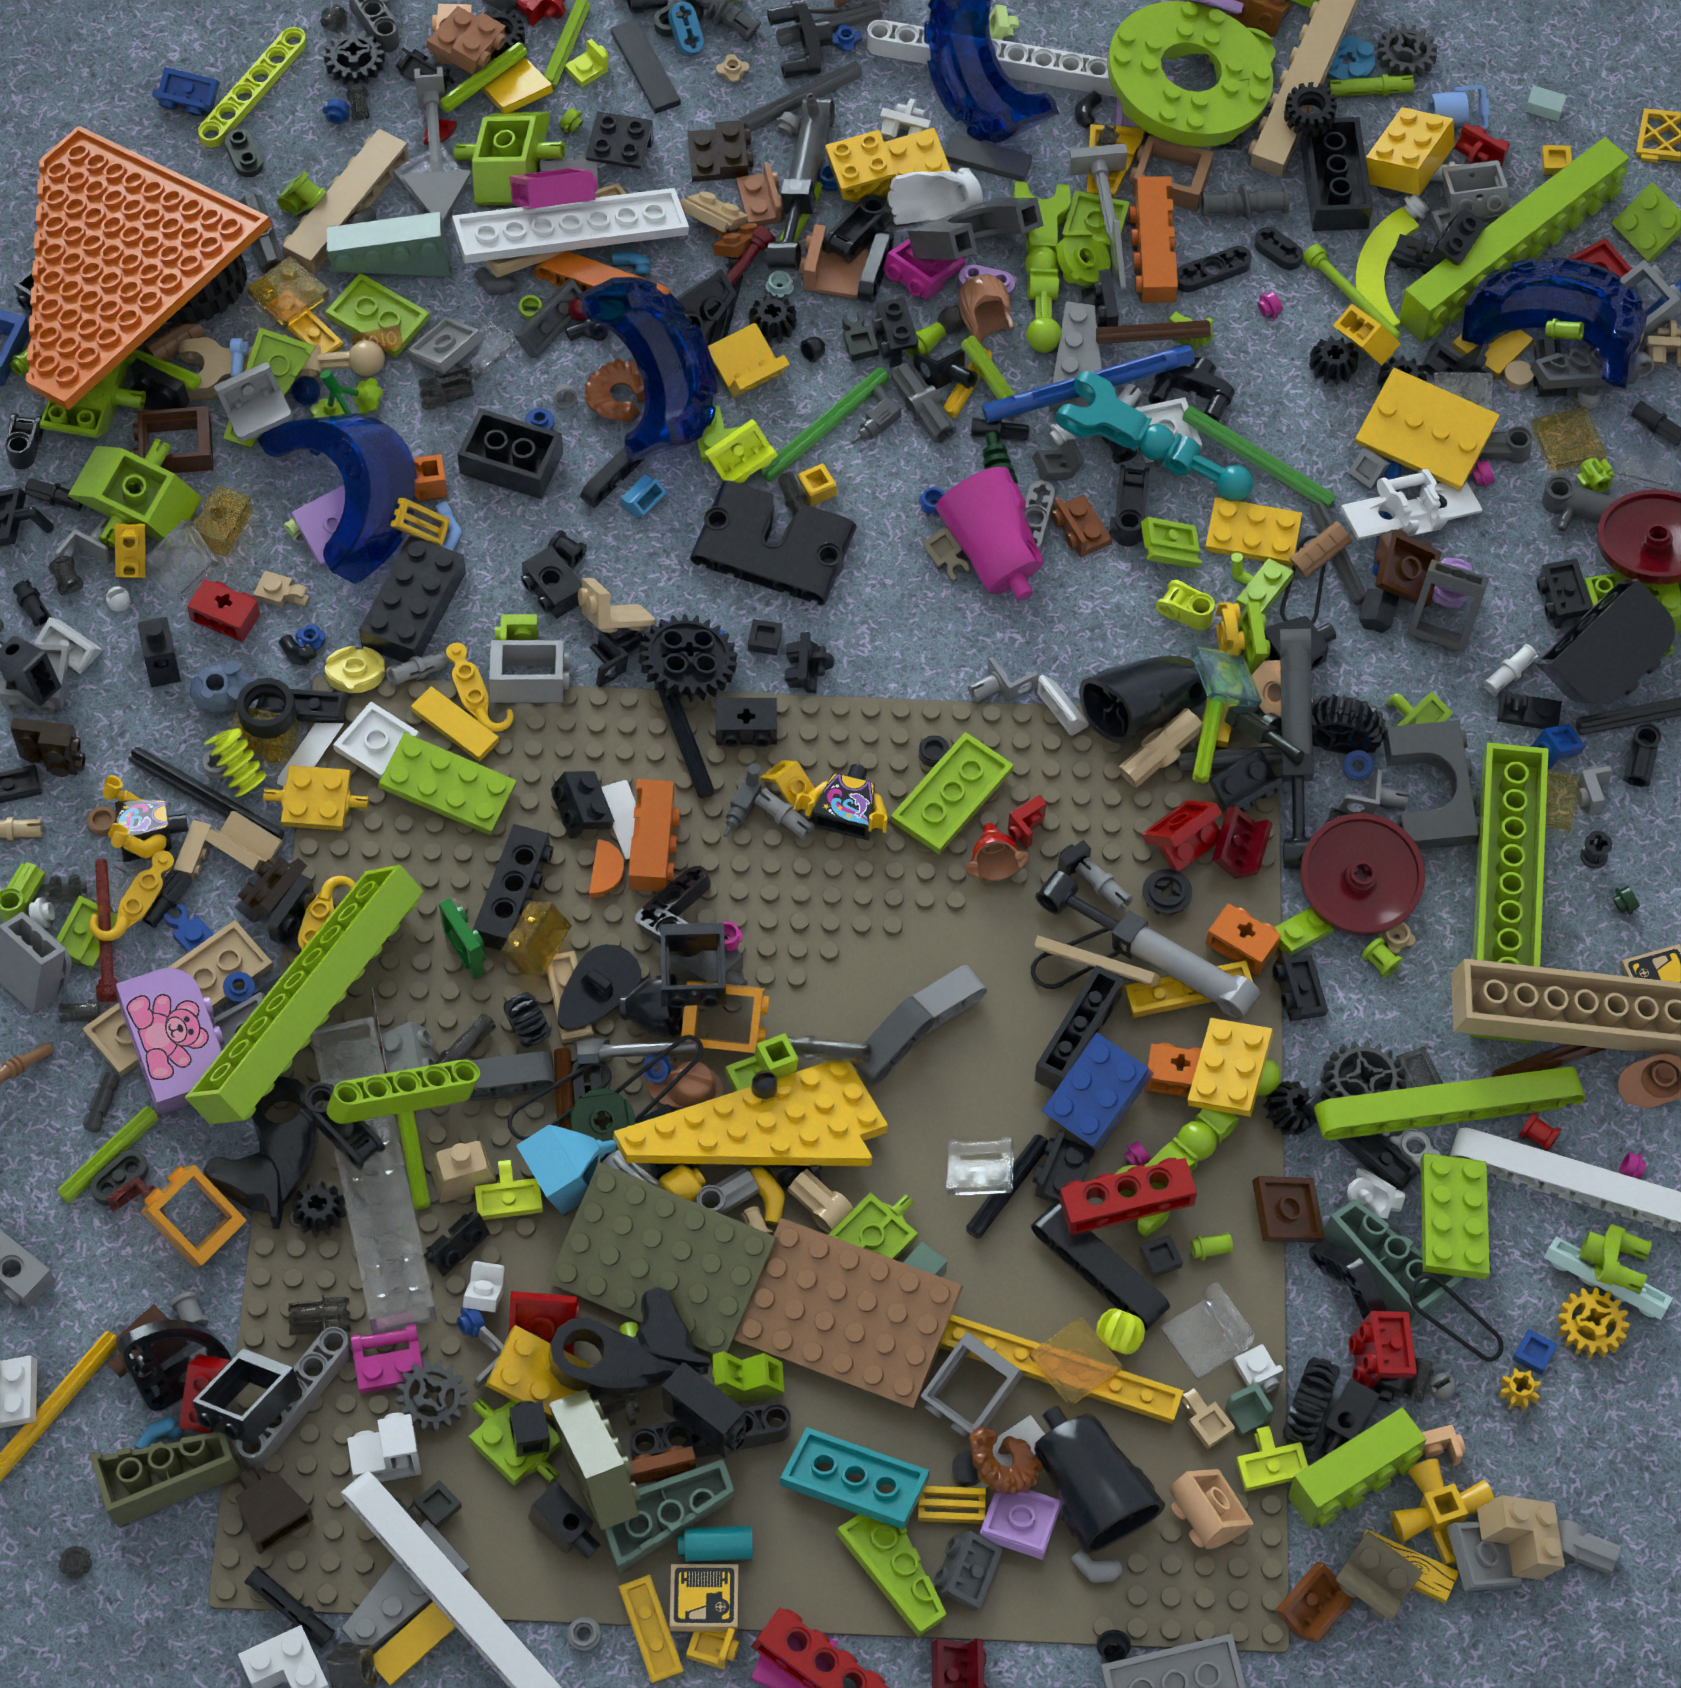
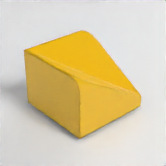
[797,463,837,506]

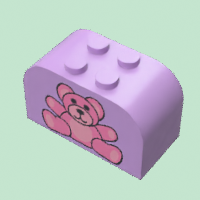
[116,968,225,1116]

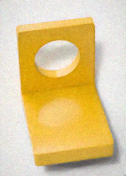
[760,760,814,812]

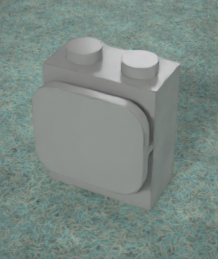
[0,912,72,1013]

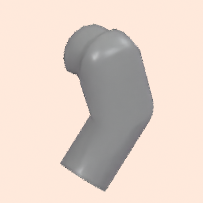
[1071,1549,1122,1583]

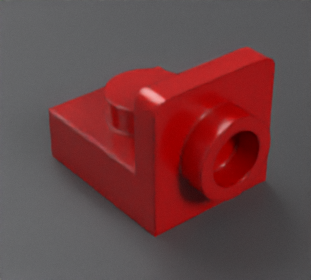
[1007,795,1047,849]

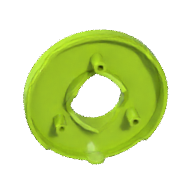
[1107,1,1273,147]

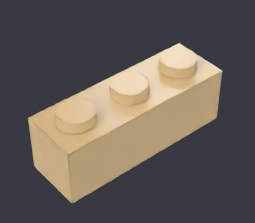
[173,820,212,881]

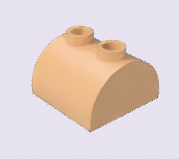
[1170,1469,1254,1549]

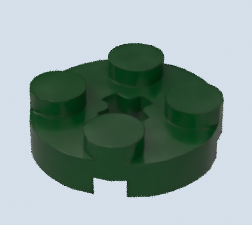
[569,1088,635,1150]

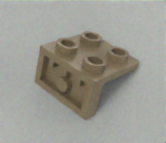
[1336,1531,1423,1621]

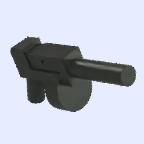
[1225,704,1305,762]

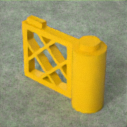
[1636,108,1681,163]

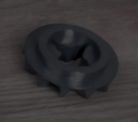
[1142,869,1192,916]

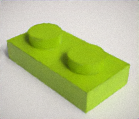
[1274,908,1335,957]

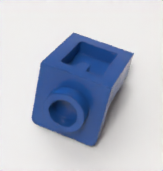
[1530,724,1586,770]

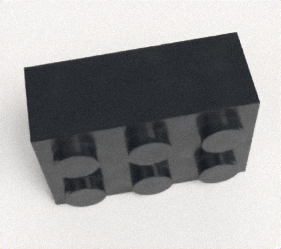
[457,408,563,499]

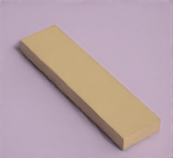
[1034,935,1161,987]

